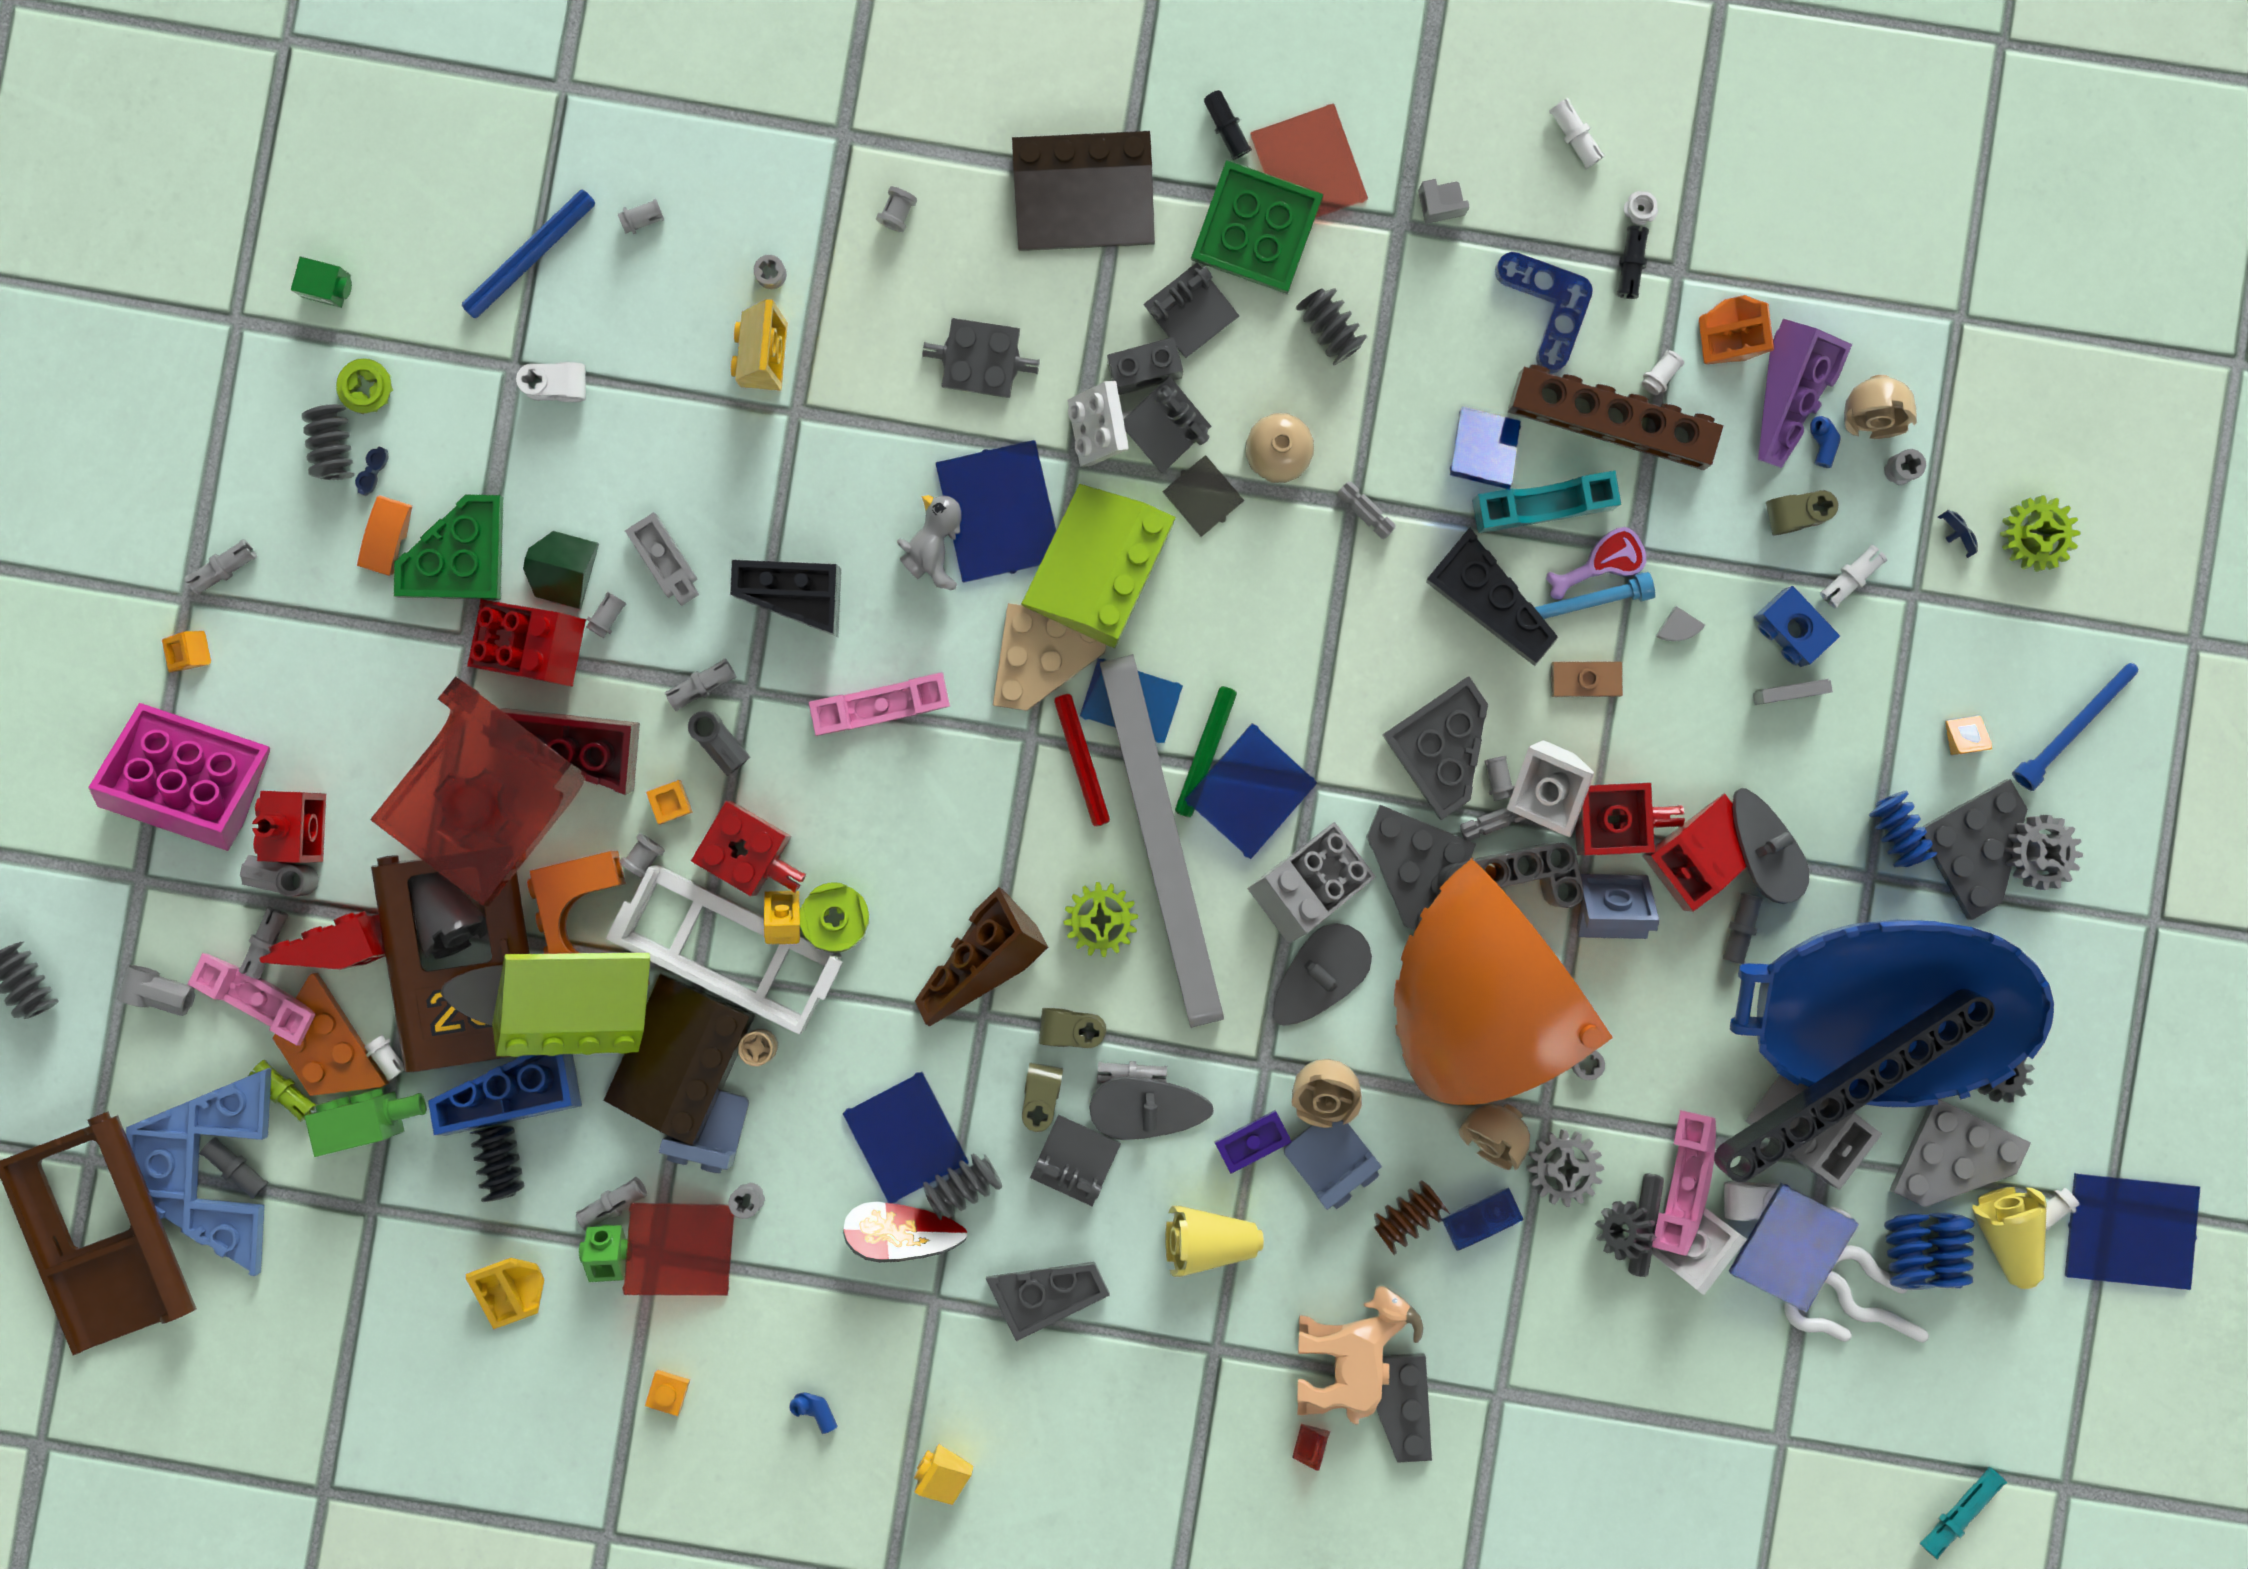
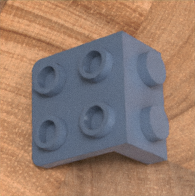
[659,1091,749,1173]
[1284,1120,1382,1210]

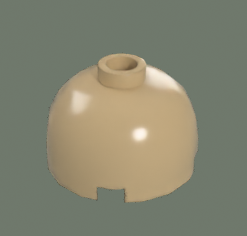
[1844,375,1917,439]
[1246,413,1314,483]
[1291,1059,1362,1128]
[1459,1104,1530,1170]

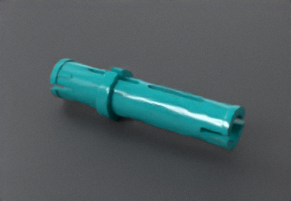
[1919,1467,2007,1560]

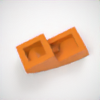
[357,495,412,576]

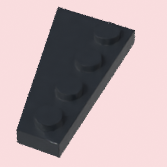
[1426,528,1558,666]

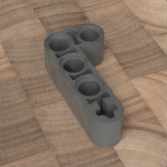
[1438,843,1583,908]

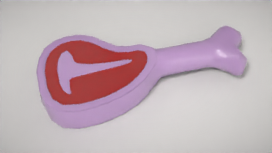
[1546,527,1646,600]

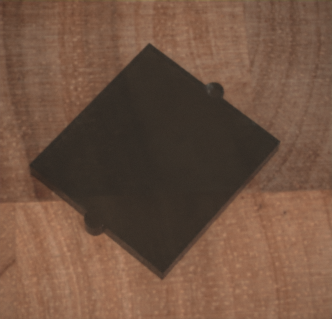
[1162,455,1244,537]

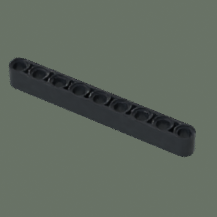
[1714,989,1995,1182]

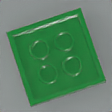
[1191,160,1323,294]

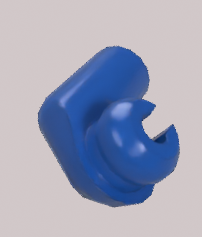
[1810,416,1841,468]
[789,1392,838,1434]

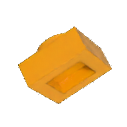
[646,780,693,825]
[645,1370,690,1416]

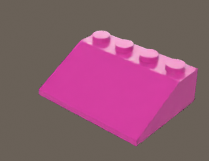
[88,703,270,851]

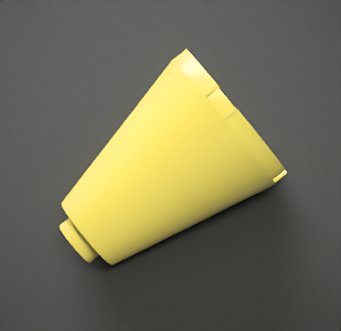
[1972,1187,2047,1289]
[1165,1206,1264,1277]

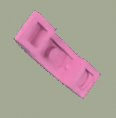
[809,672,950,736]
[188,953,315,1045]
[1652,1110,1716,1256]

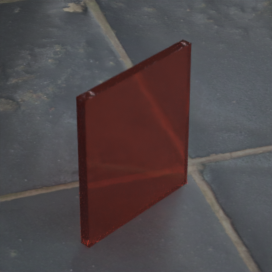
[1250,103,1368,218]
[622,1203,734,1296]

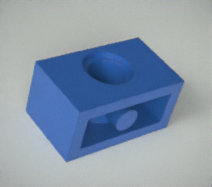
[1754,586,1840,667]

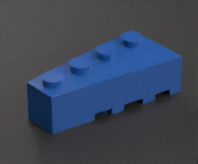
[428,1054,582,1136]

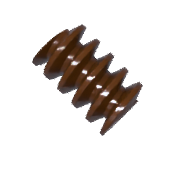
[1373,1180,1450,1255]

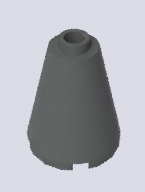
[408,871,488,959]

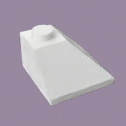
[1506,740,1594,837]

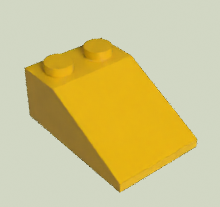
[731,299,788,391]

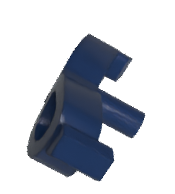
[355,446,389,496]
[1938,510,1978,558]

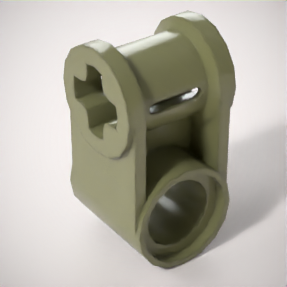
[1766,490,1838,536]
[1039,1008,1107,1048]
[1022,1063,1064,1132]

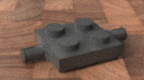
[922,318,1040,398]

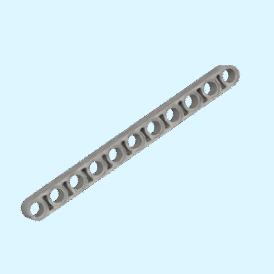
[1100,654,1224,1028]

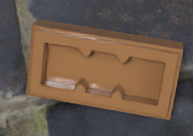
[1551,662,1623,697]

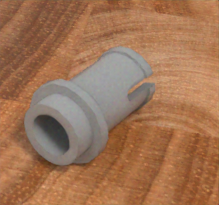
[618,199,664,234]
[586,592,626,638]
[1484,756,1515,801]

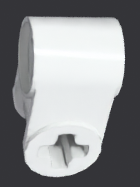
[516,362,586,402]
[1724,1181,1795,1221]

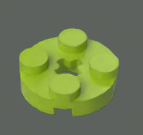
[800,882,869,953]

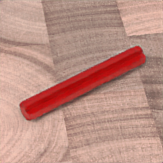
[1054,694,1110,827]

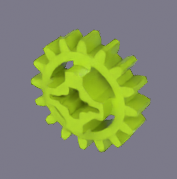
[2000,495,2081,572]
[1063,882,1138,957]

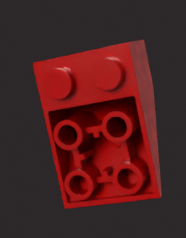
[467,599,586,687]
[1642,793,1747,912]
[259,911,385,970]

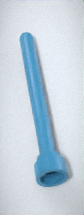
[1535,572,1655,619]

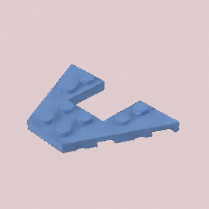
[126,1068,272,1276]

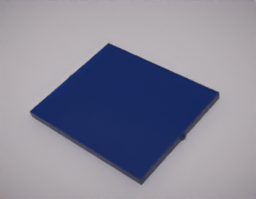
[935,440,1056,583]
[2065,1173,2200,1290]

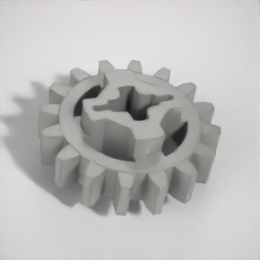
[2005,815,2083,890]
[1526,1129,1604,1207]

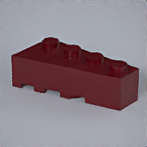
[489,708,640,795]

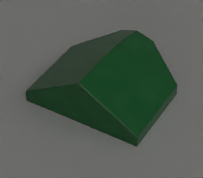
[523,531,599,609]

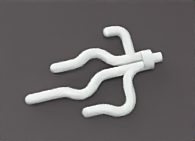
[1761,1207,1929,1342]

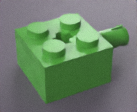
[304,1088,427,1157]

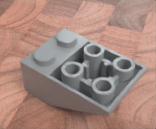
[1247,822,1376,944]
[1745,1075,1882,1190]

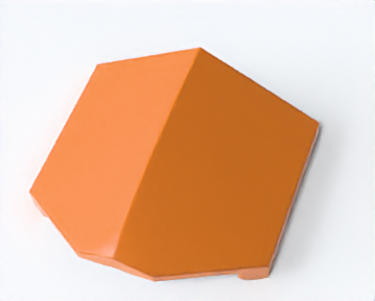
[1699,295,1774,364]

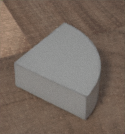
[1656,606,1705,641]

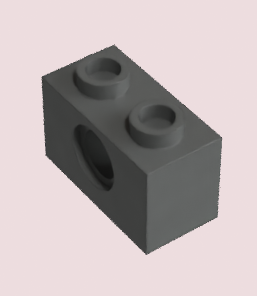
[1107,337,1183,395]

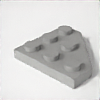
[1890,1099,2031,1207]

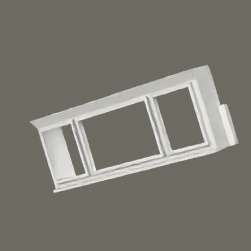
[606,865,843,1035]

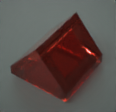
[1292,1424,1331,1471]

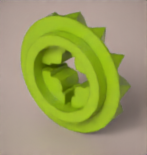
[336,358,393,414]

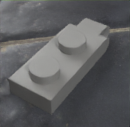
[625,512,699,606]

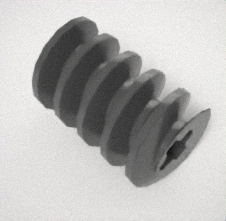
[1296,288,1367,366]
[301,404,355,480]
[0,942,59,1019]
[923,1153,1002,1221]

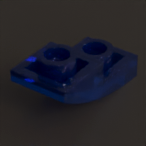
[1442,1188,1524,1251]

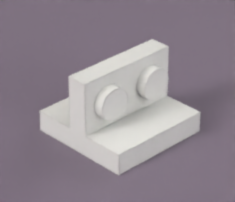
[1652,1208,1747,1295]

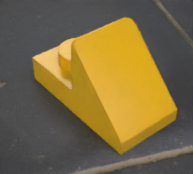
[764,891,800,944]

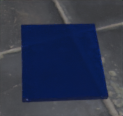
[1184,723,1317,859]
[842,1071,969,1203]
[1729,1182,1859,1312]

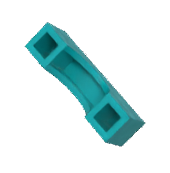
[1472,470,1622,534]

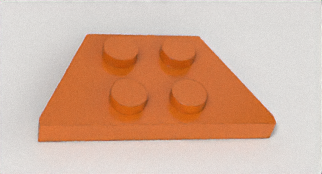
[273,972,389,1096]

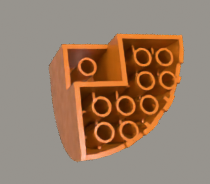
[1394,859,1613,1105]

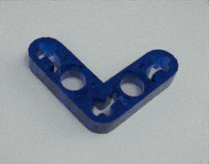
[1495,252,1593,373]

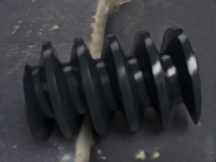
[469,1125,525,1202]

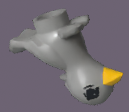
[897,495,961,590]

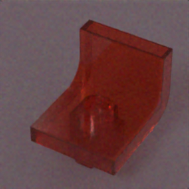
[370,676,586,907]

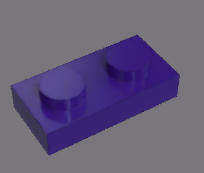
[1214,1110,1292,1174]

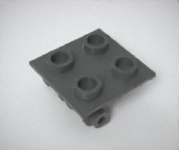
[1143,262,1239,358]
[1123,376,1212,473]
[1030,1114,1121,1207]

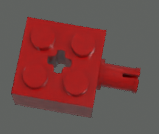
[1575,783,1685,856]
[252,791,326,863]
[691,801,806,896]

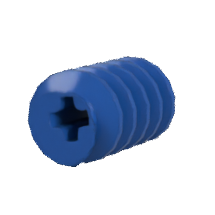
[1869,790,1937,868]
[1927,1213,1975,1288]
[1884,1214,1937,1290]

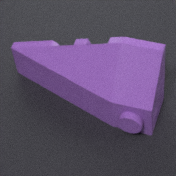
[1758,319,1852,468]

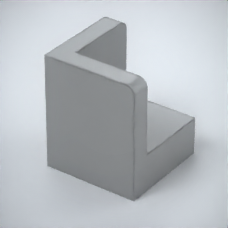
[1418,179,1470,224]

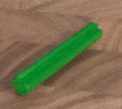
[1175,686,1237,817]

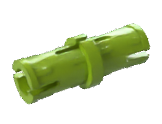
[248,1060,316,1122]

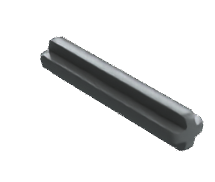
[1628,1173,1664,1277]

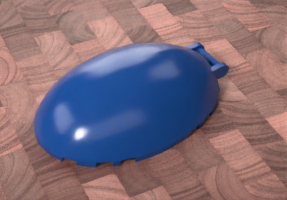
[1729,920,2054,1107]

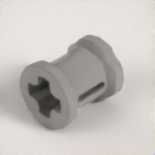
[876,186,917,232]
[1884,449,1926,485]
[619,833,665,879]
[728,1183,765,1219]

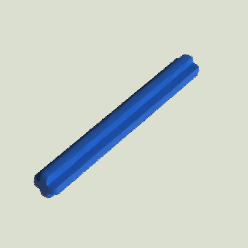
[462,189,595,318]

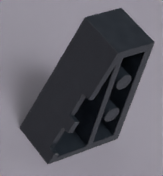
[730,560,841,637]

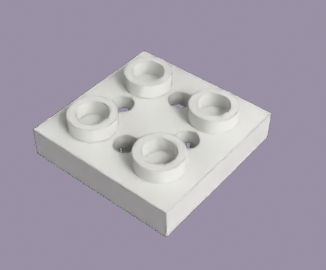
[1067,381,1131,467]

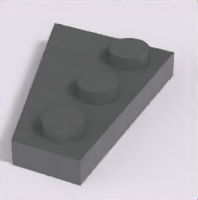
[986,1262,1110,1341]
[1376,1353,1432,1463]

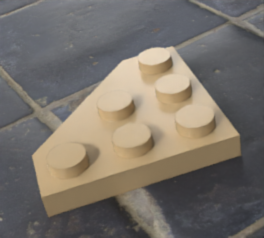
[993,603,1106,711]

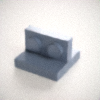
[1577,874,1659,939]

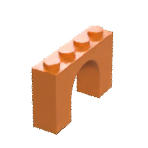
[527,851,650,985]

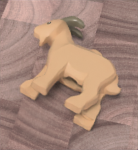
[1297,1286,1424,1425]

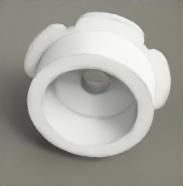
[1624,191,1658,225]

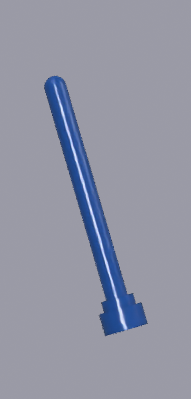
[2012,663,2138,791]

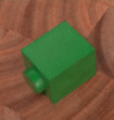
[291,256,352,308]

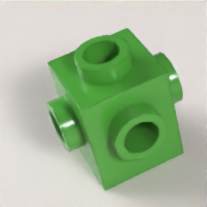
[579,1225,632,1282]

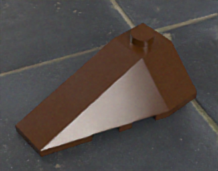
[915,887,1049,1026]

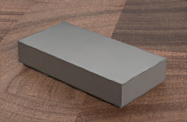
[1753,679,1833,705]

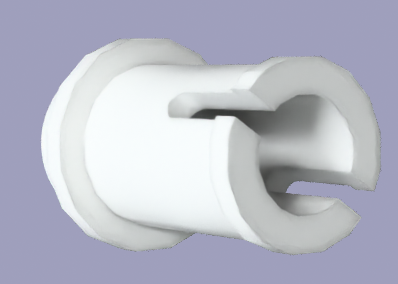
[1642,350,1684,396]
[365,1035,404,1081]
[2046,1188,2080,1231]

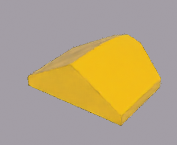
[465,1258,544,1330]

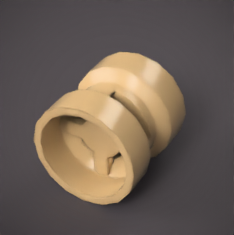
[738,1029,778,1066]

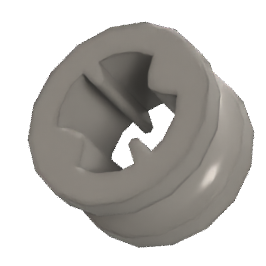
[754,255,787,289]
[1572,1051,1605,1080]

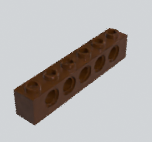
[1507,365,1724,470]

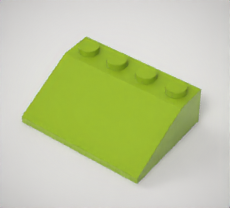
[1021,484,1176,649]
[492,952,650,1057]

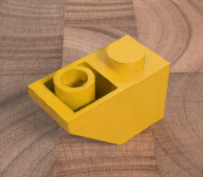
[913,1444,973,1505]

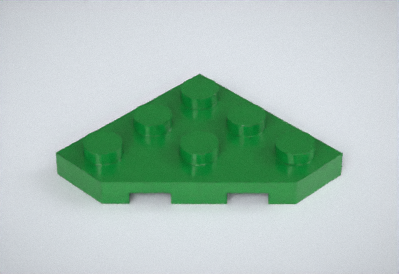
[394,494,503,600]

